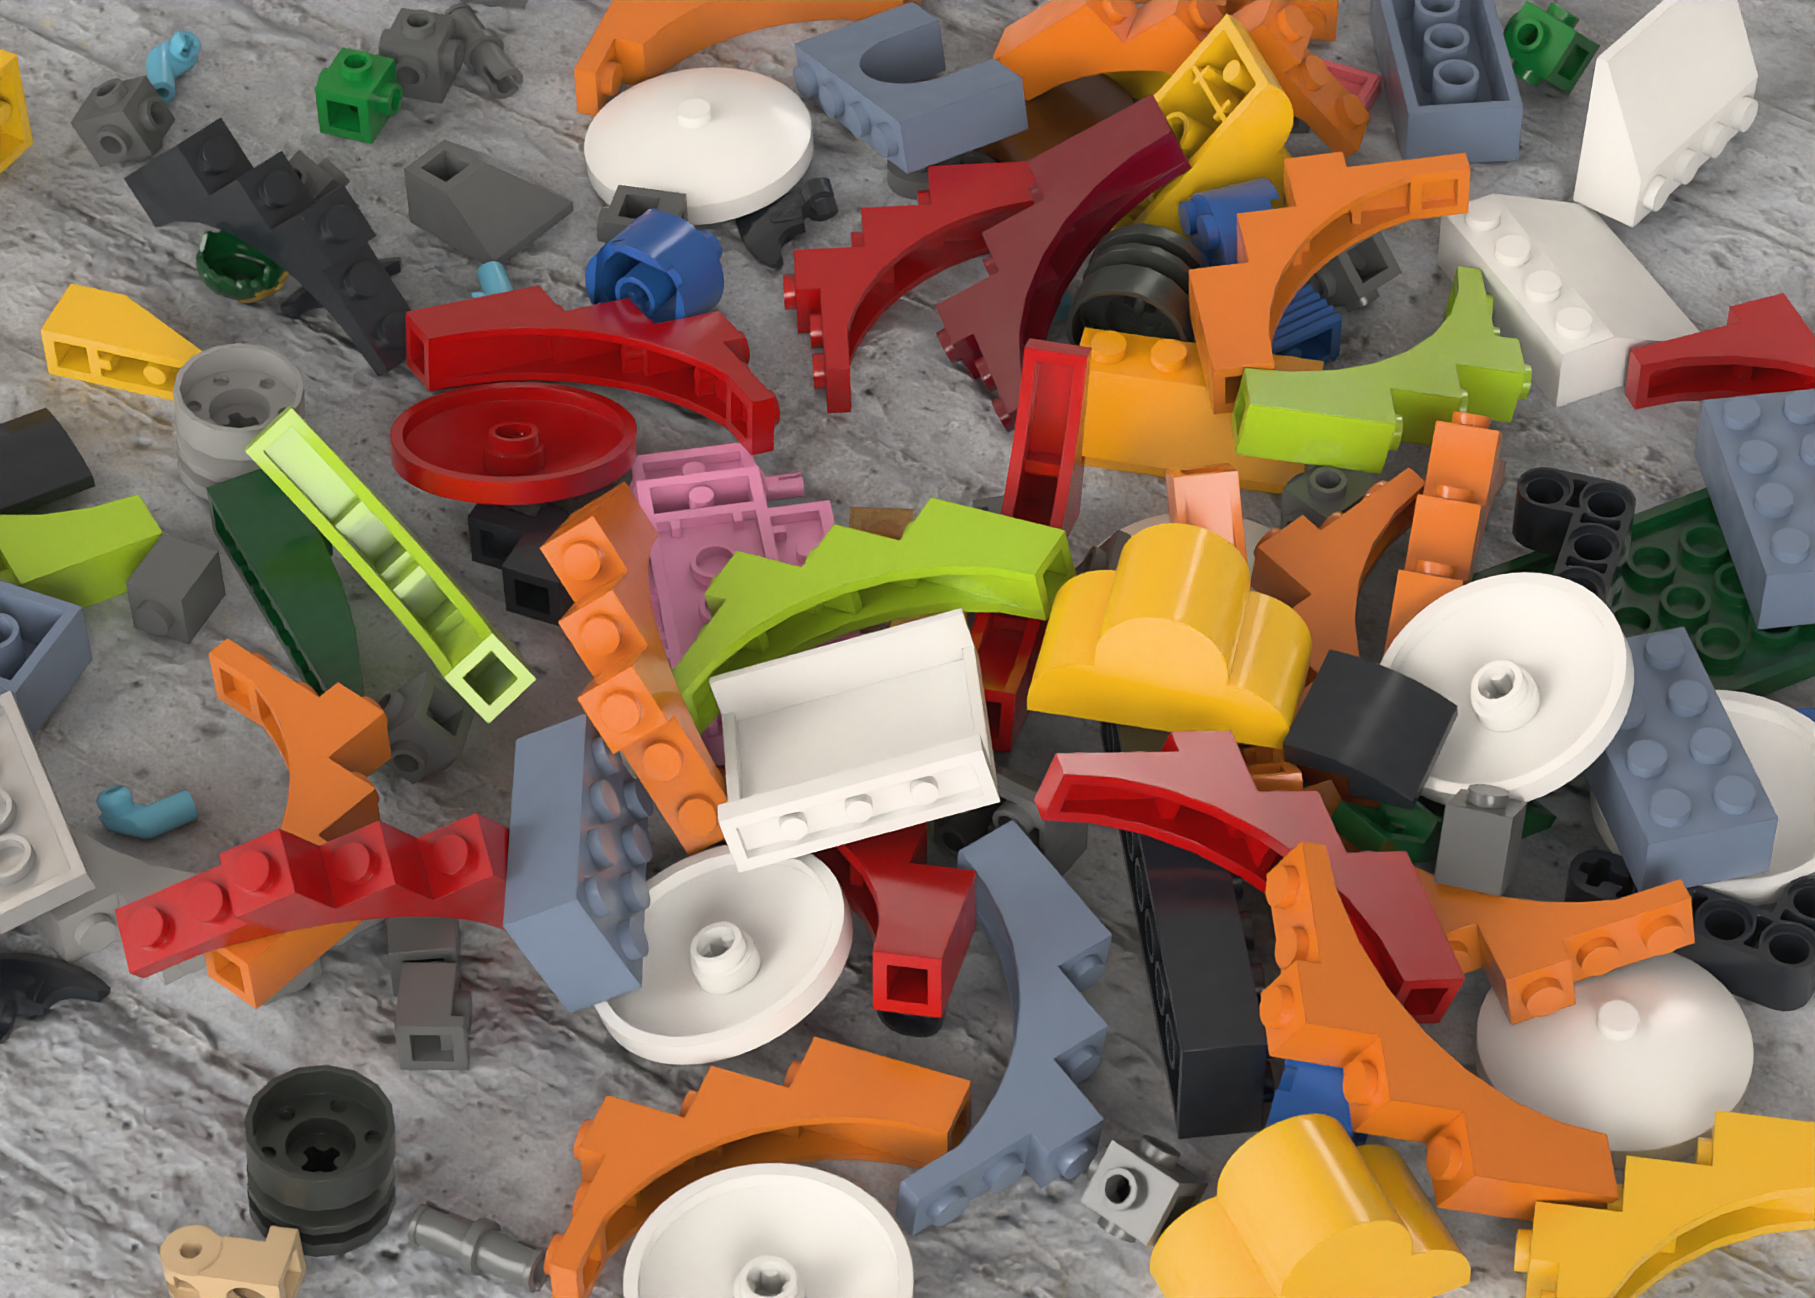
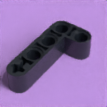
[1512,467,1636,610]
[1564,850,1815,1012]

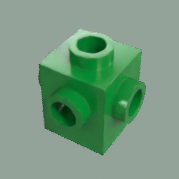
[1503,0,1600,94]
[314,47,403,144]

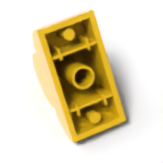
[1108,14,1294,242]
[1027,523,1312,750]
[1149,1114,1471,1298]

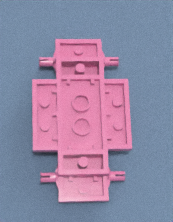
[592,442,860,769]

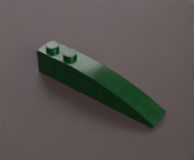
[206,468,365,697]

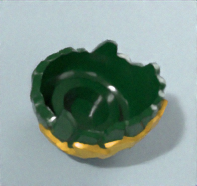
[195,230,289,303]

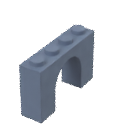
[793,1,1028,174]

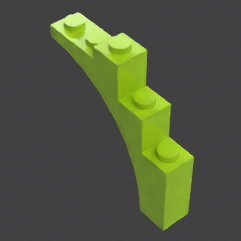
[1231,266,1532,474]
[244,405,536,724]
[0,494,163,609]
[671,497,1076,735]

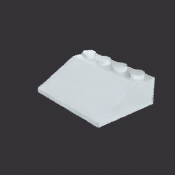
[1573,0,1758,228]
[1437,193,1700,408]

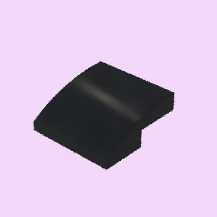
[0,407,95,515]
[1283,649,1458,811]

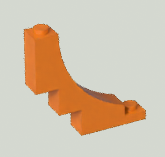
[574,0,922,116]

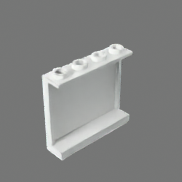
[709,608,1000,872]

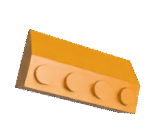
[1079,327,1324,495]

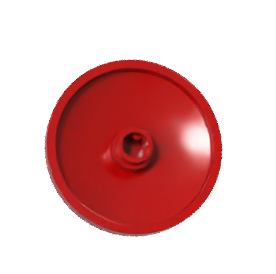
[390,382,637,505]

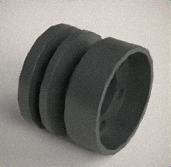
[1066,223,1209,346]
[244,1065,396,1257]

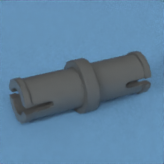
[444,3,523,99]
[408,1201,549,1293]

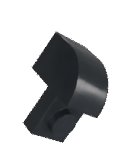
[467,502,575,627]

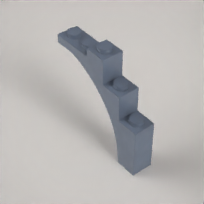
[895,820,1112,1236]

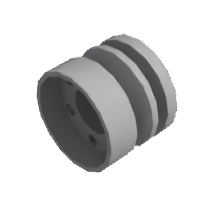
[173,343,305,500]

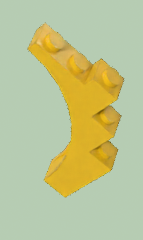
[1513,1110,1815,1298]

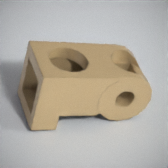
[159,1225,307,1298]

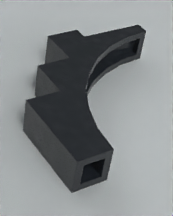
[124,118,412,377]

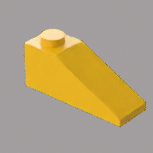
[40,283,203,401]

